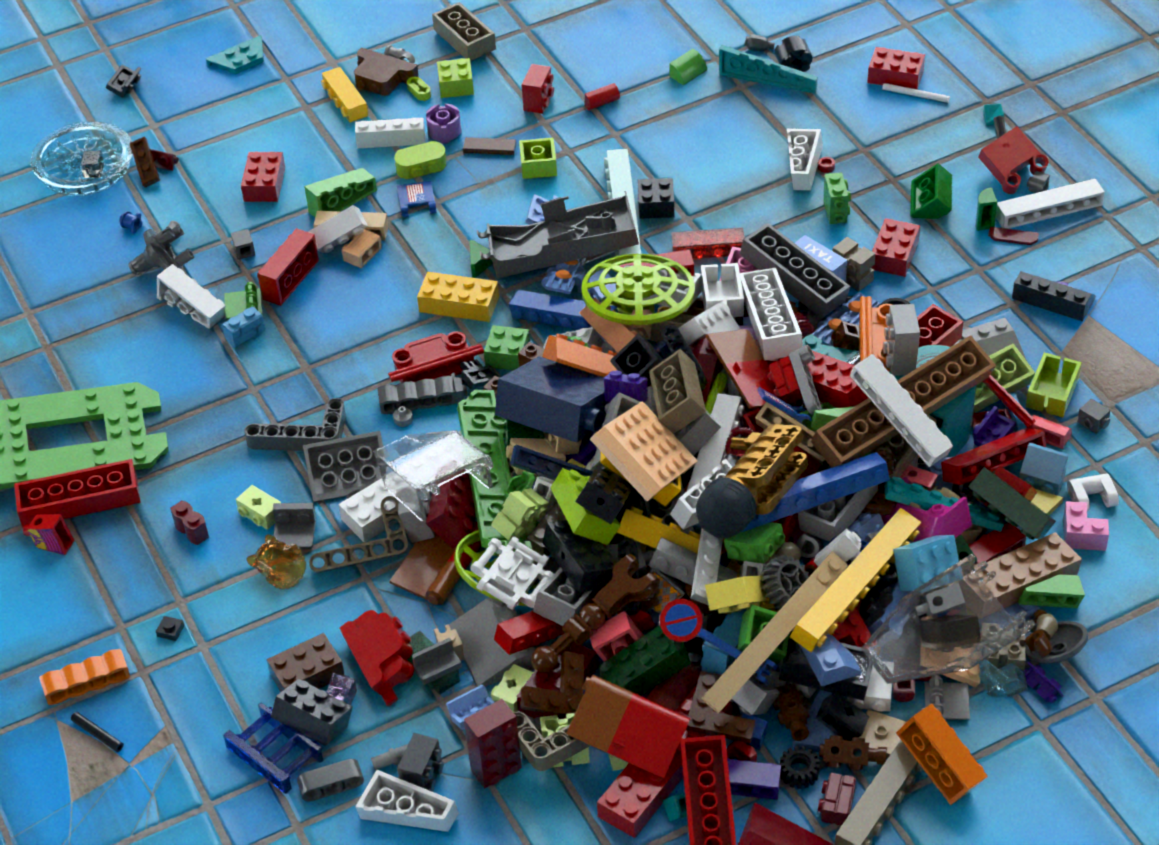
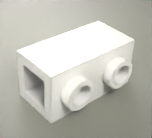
[814,528,862,566]

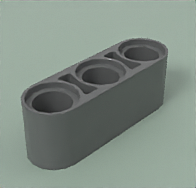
[297,759,364,802]

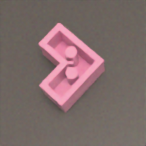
[1063,501,1109,551]

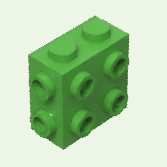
[823,172,851,224]
[724,522,785,564]

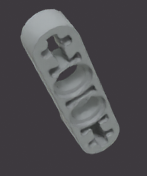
[789,345,822,416]

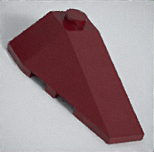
[689,338,722,405]

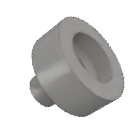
[393,406,413,427]

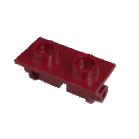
[150,149,179,171]

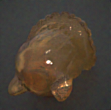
[246,534,306,590]

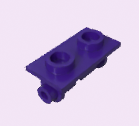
[1020,662,1064,703]

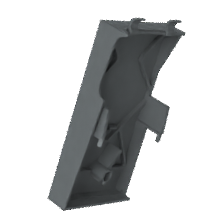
[477,191,639,279]

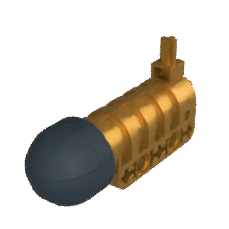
[696,424,808,538]

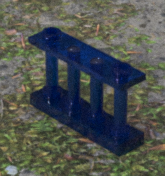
[223,703,324,794]

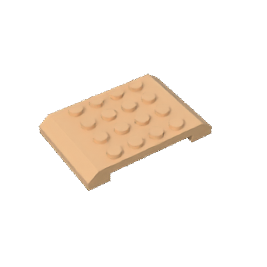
[590,401,698,501]

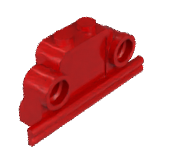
[388,331,484,383]
[339,610,414,706]

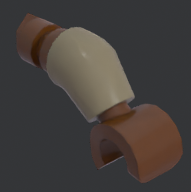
[1024,610,1058,657]

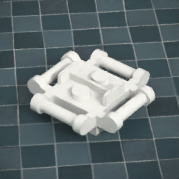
[470,536,554,610]

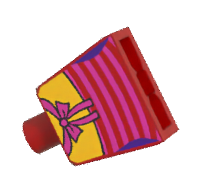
[23,514,75,555]

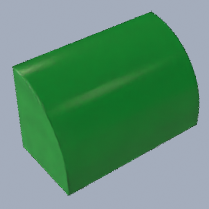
[975,187,998,231]

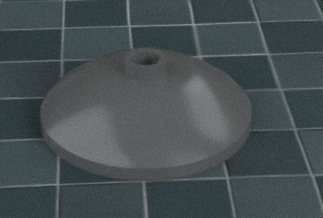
[1024,621,1088,664]

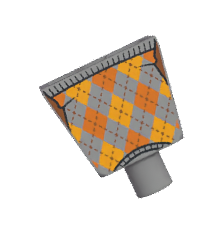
[640,567,686,614]

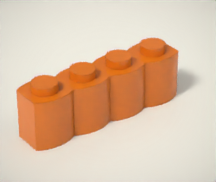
[39,649,130,705]

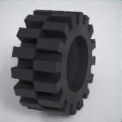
[780,746,820,789]

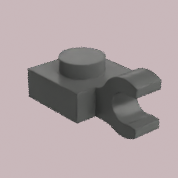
[451,373,468,405]

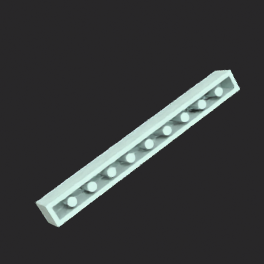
[604,149,641,273]

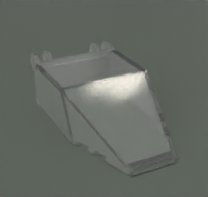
[373,430,494,521]
[861,554,1035,684]

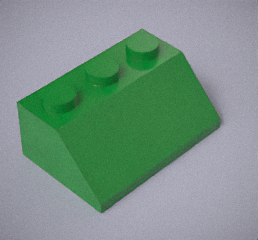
[910,163,952,219]

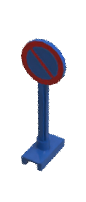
[660,599,778,686]

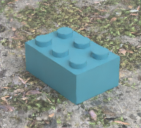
[893,535,961,591]

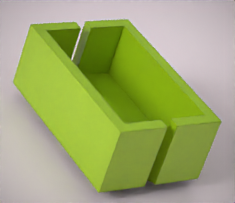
[1026,352,1082,417]

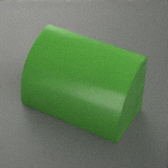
[669,49,707,85]

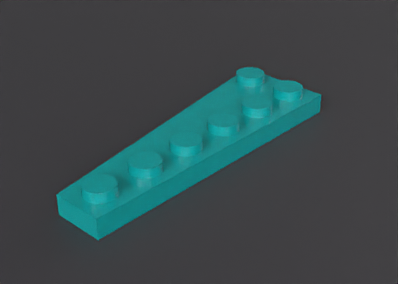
[719,45,818,94]
[884,477,1004,532]

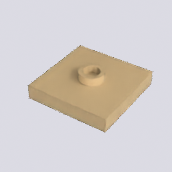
[859,709,906,758]

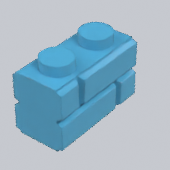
[222,307,266,348]

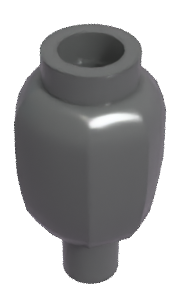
[744,34,775,51]

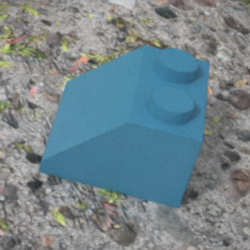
[1019,442,1068,496]

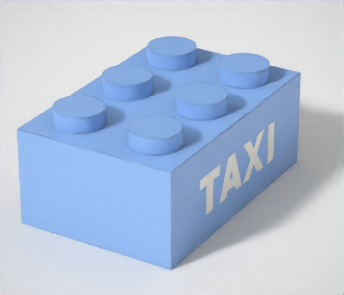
[795,235,847,282]

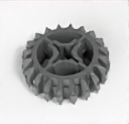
[760,555,809,610]

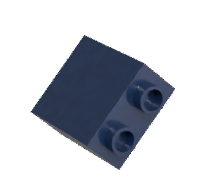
[495,356,610,443]

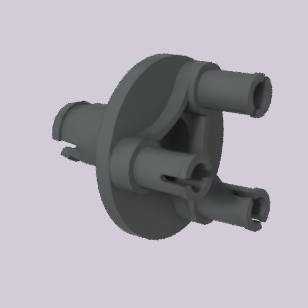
[128,225,194,277]

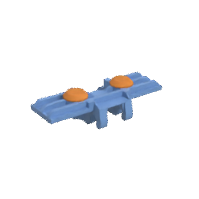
[541,258,586,294]
[812,292,880,347]

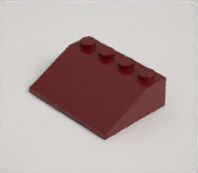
[738,802,834,845]

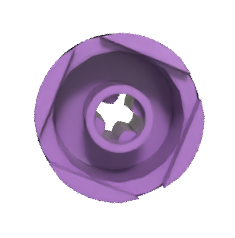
[426,104,462,144]

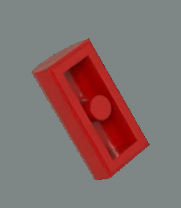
[584,83,620,110]

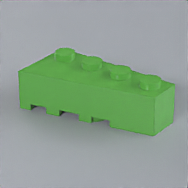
[304,168,377,217]

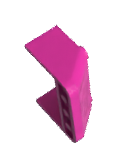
[880,477,972,542]

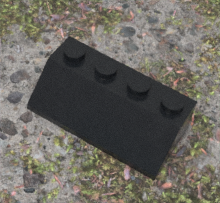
[1012,271,1096,322]

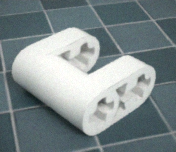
[1067,473,1119,511]

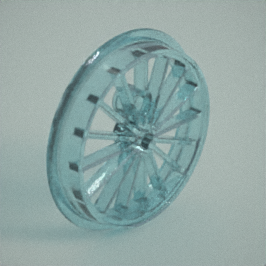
[30,122,133,196]

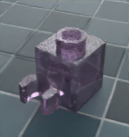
[327,673,357,705]

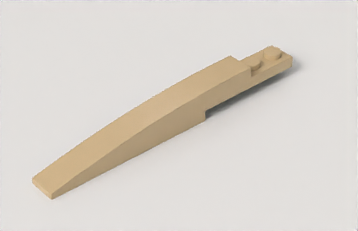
[701,551,848,713]

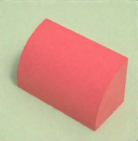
[1030,415,1072,449]

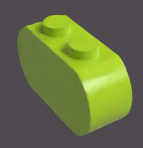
[394,141,447,179]

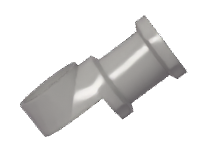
[384,45,415,63]

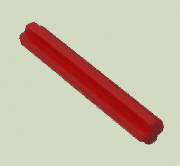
[982,375,1036,428]

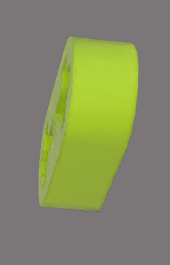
[407,77,431,101]

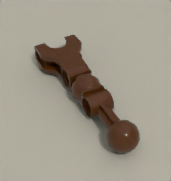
[531,554,660,673]

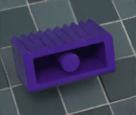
[603,371,648,402]

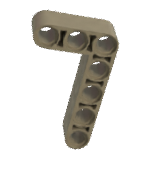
[309,496,408,573]
[513,712,590,771]

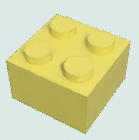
[705,576,767,614]

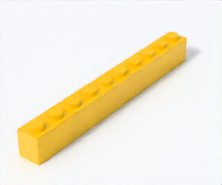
[790,508,921,652]

